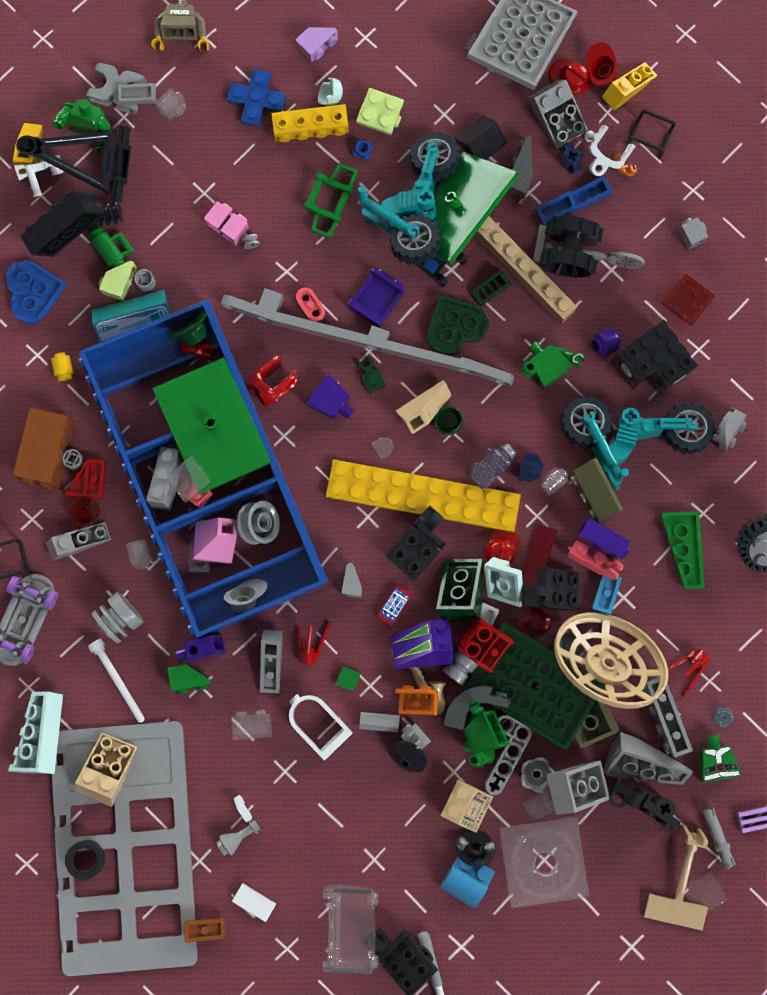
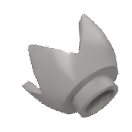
[521,758,555,794]

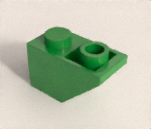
[167,664,212,694]

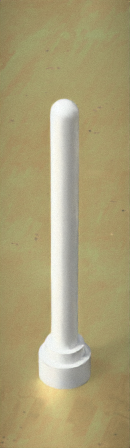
[88,638,145,723]

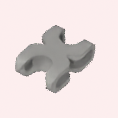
[86,63,148,114]

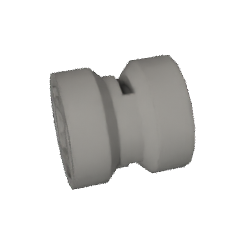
[134,269,156,292]
[62,449,85,471]

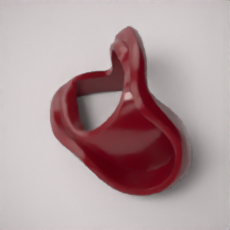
[517,606,552,634]

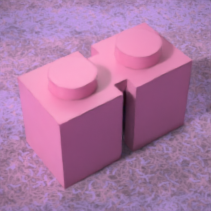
[204,201,249,246]

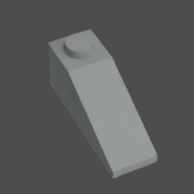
[260,630,283,693]

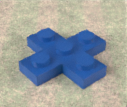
[227,69,285,127]

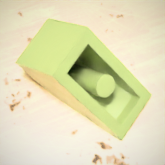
[98,261,137,301]

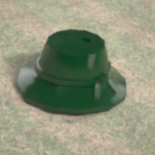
[168,311,207,347]

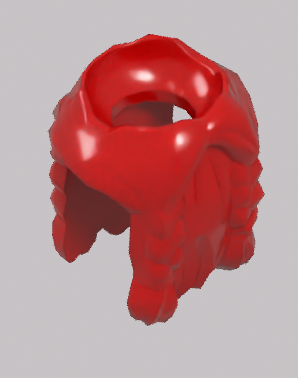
[247,355,298,407]

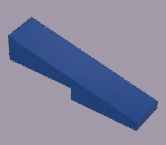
[536,176,613,225]

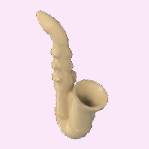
[410,667,446,716]

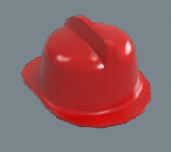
[586,42,618,86]
[550,59,591,95]
[483,529,520,566]

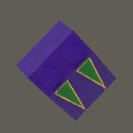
[392,618,454,669]

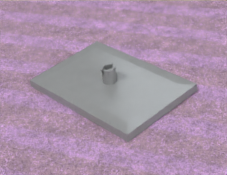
[467,0,578,90]

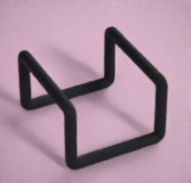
[627,109,676,159]
[0,538,30,579]

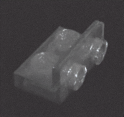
[231,710,273,740]

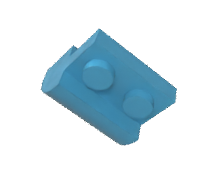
[440,856,495,909]

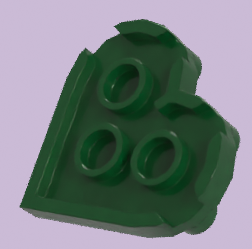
[428,294,489,355]

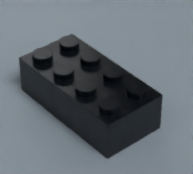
[20,191,106,257]

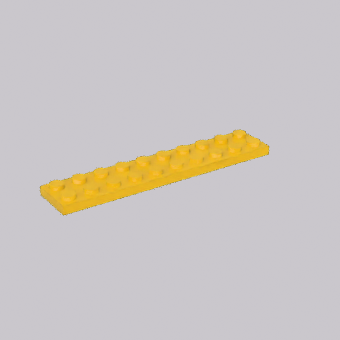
[326,459,521,533]

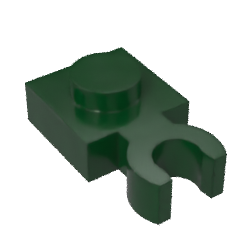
[359,357,386,394]

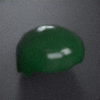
[435,406,463,435]

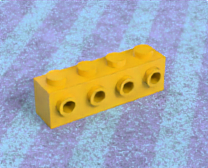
[272,104,349,142]

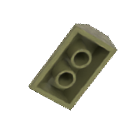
[570,458,623,523]
[575,693,619,748]

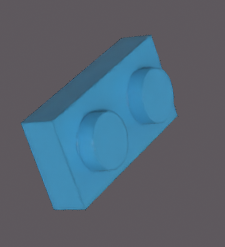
[592,575,622,615]

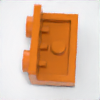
[395,685,438,715]

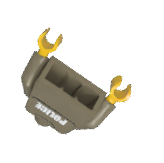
[151,0,209,52]

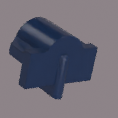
[560,144,584,174]
[518,451,543,482]

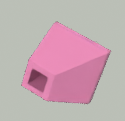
[193,518,237,564]

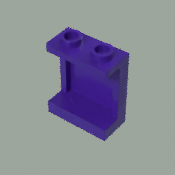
[348,268,405,328]

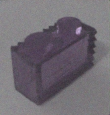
[468,447,513,491]

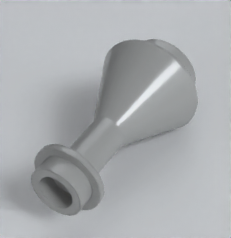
[216,820,260,856]

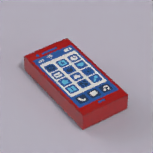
[376,584,413,627]

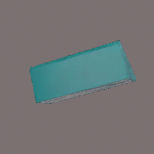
[91,290,171,343]

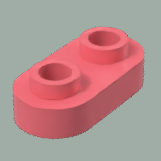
[296,288,325,323]

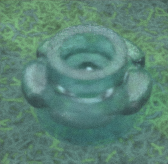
[715,708,734,727]

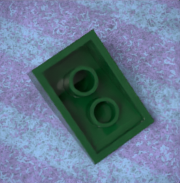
[436,559,483,621]

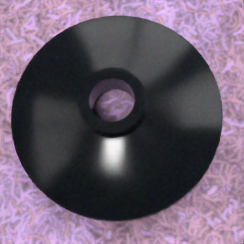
[390,741,427,773]
[456,830,495,867]

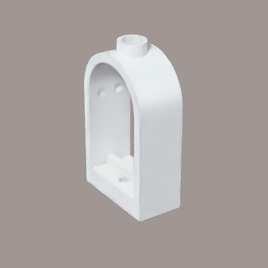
[289,694,353,761]

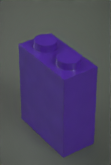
[575,518,631,560]

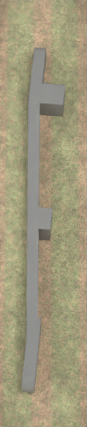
[221,288,515,387]

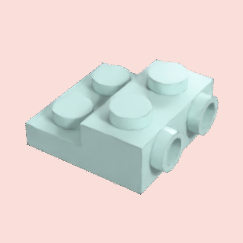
[484,557,523,607]

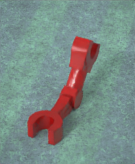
[172,323,214,360]

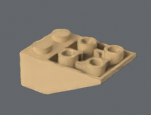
[75,732,138,807]

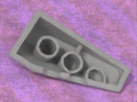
[603,733,692,785]

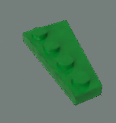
[660,511,705,589]

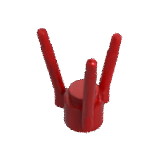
[297,622,331,664]
[668,649,710,697]

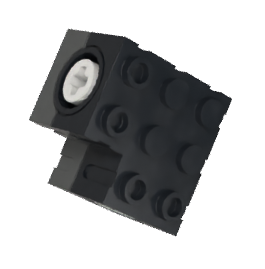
[612,319,699,394]

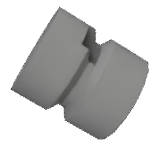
[442,650,478,686]

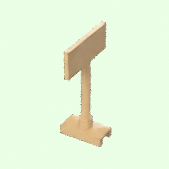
[644,825,708,931]

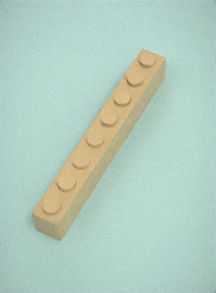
[474,216,577,325]

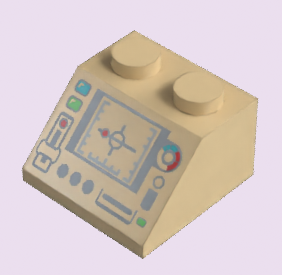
[441,779,494,833]

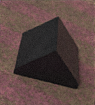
[455,115,507,160]

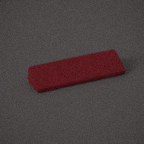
[522,525,558,586]

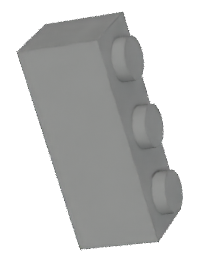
[146,447,184,511]

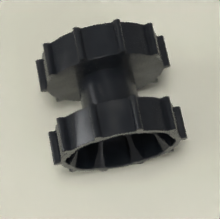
[539,215,604,279]

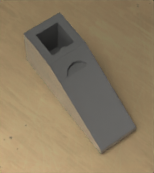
[507,135,533,199]

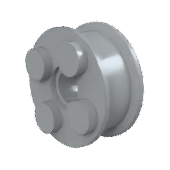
[236,501,280,545]

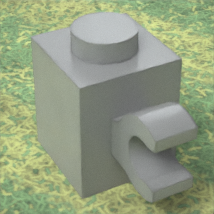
[401,723,431,749]

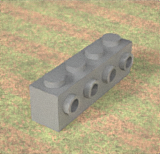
[642,677,693,758]

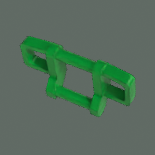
[303,164,357,239]

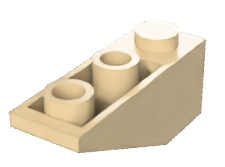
[396,380,452,434]

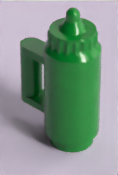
[89,227,135,270]

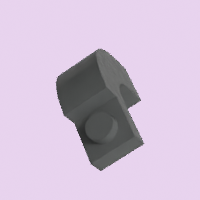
[444,685,512,730]

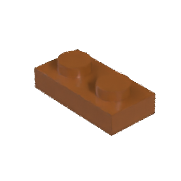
[184,917,225,943]

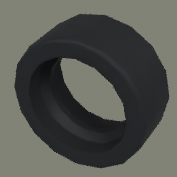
[65,840,105,880]

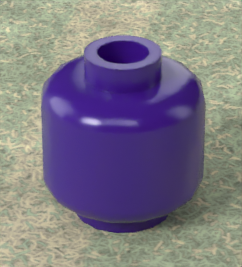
[591,329,621,356]

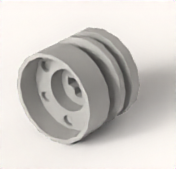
[92,591,144,644]

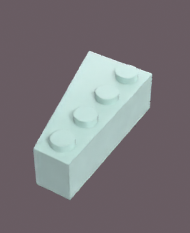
[8,692,63,774]

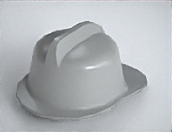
[224,579,267,615]

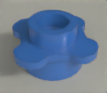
[353,140,373,160]

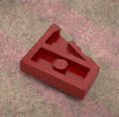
[65,459,107,499]

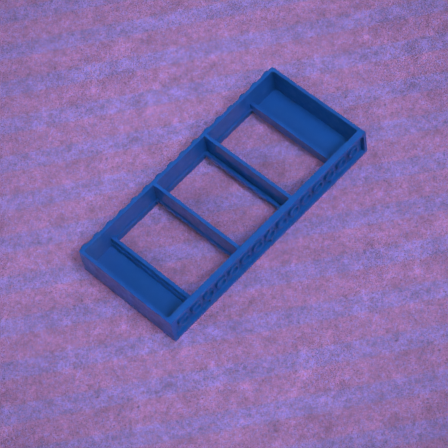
[78,299,329,638]

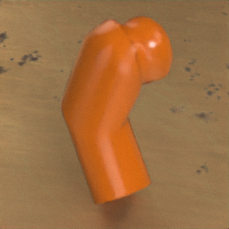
[613,154,637,177]

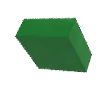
[336,666,361,692]

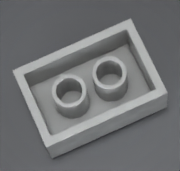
[547,760,610,815]

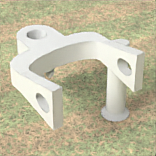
[584,125,636,176]
[14,155,63,197]

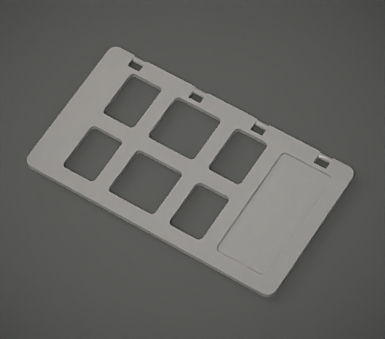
[52,721,198,976]

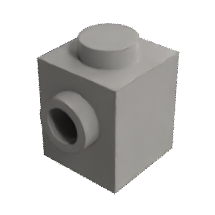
[678,217,708,250]

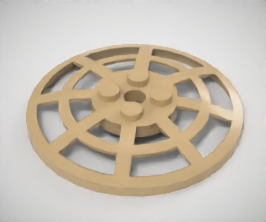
[554,613,668,709]

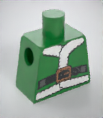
[699,735,741,782]

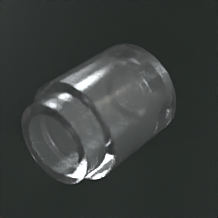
[540,467,569,495]

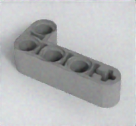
[484,715,532,795]

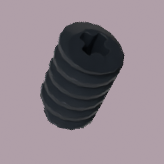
[91,200,124,227]

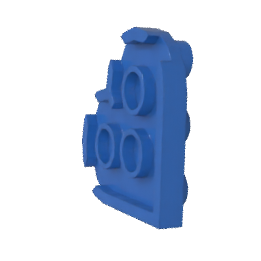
[6,260,68,325]

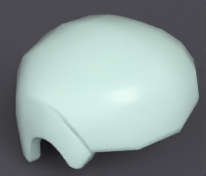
[318,78,343,106]

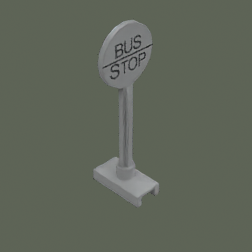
[533,225,645,269]

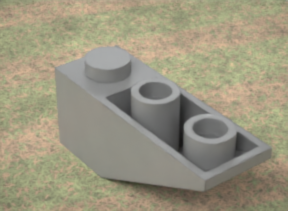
[46,522,112,561]

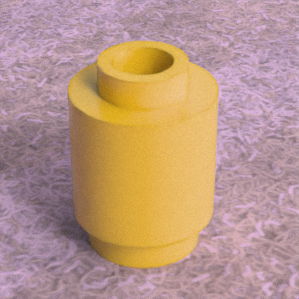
[51,352,73,381]

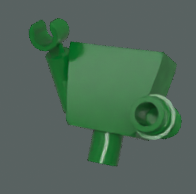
[52,99,111,155]
[522,342,586,390]
[462,700,510,768]

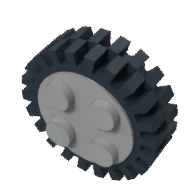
[736,514,767,573]

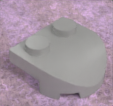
[713,407,747,452]

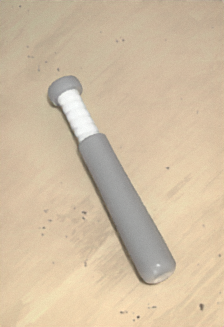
[418,931,444,995]

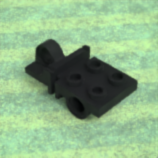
[386,505,447,582]
[522,567,579,610]
[609,780,681,829]
[365,927,438,995]

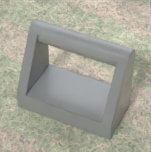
[342,563,363,599]

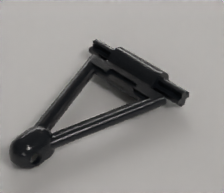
[16,126,131,202]

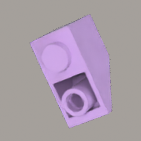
[295,27,338,63]

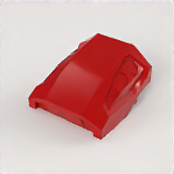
[458,617,514,673]

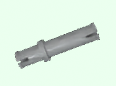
[701,807,736,869]

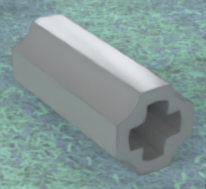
[359,712,400,733]

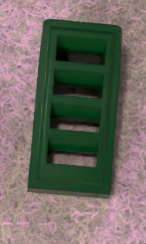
[470,269,512,307]

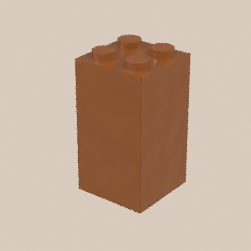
[13,408,76,491]

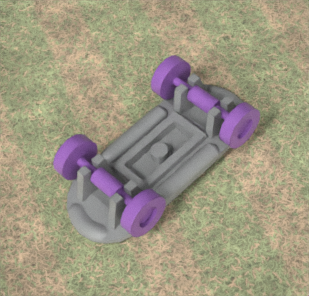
[0,574,58,666]

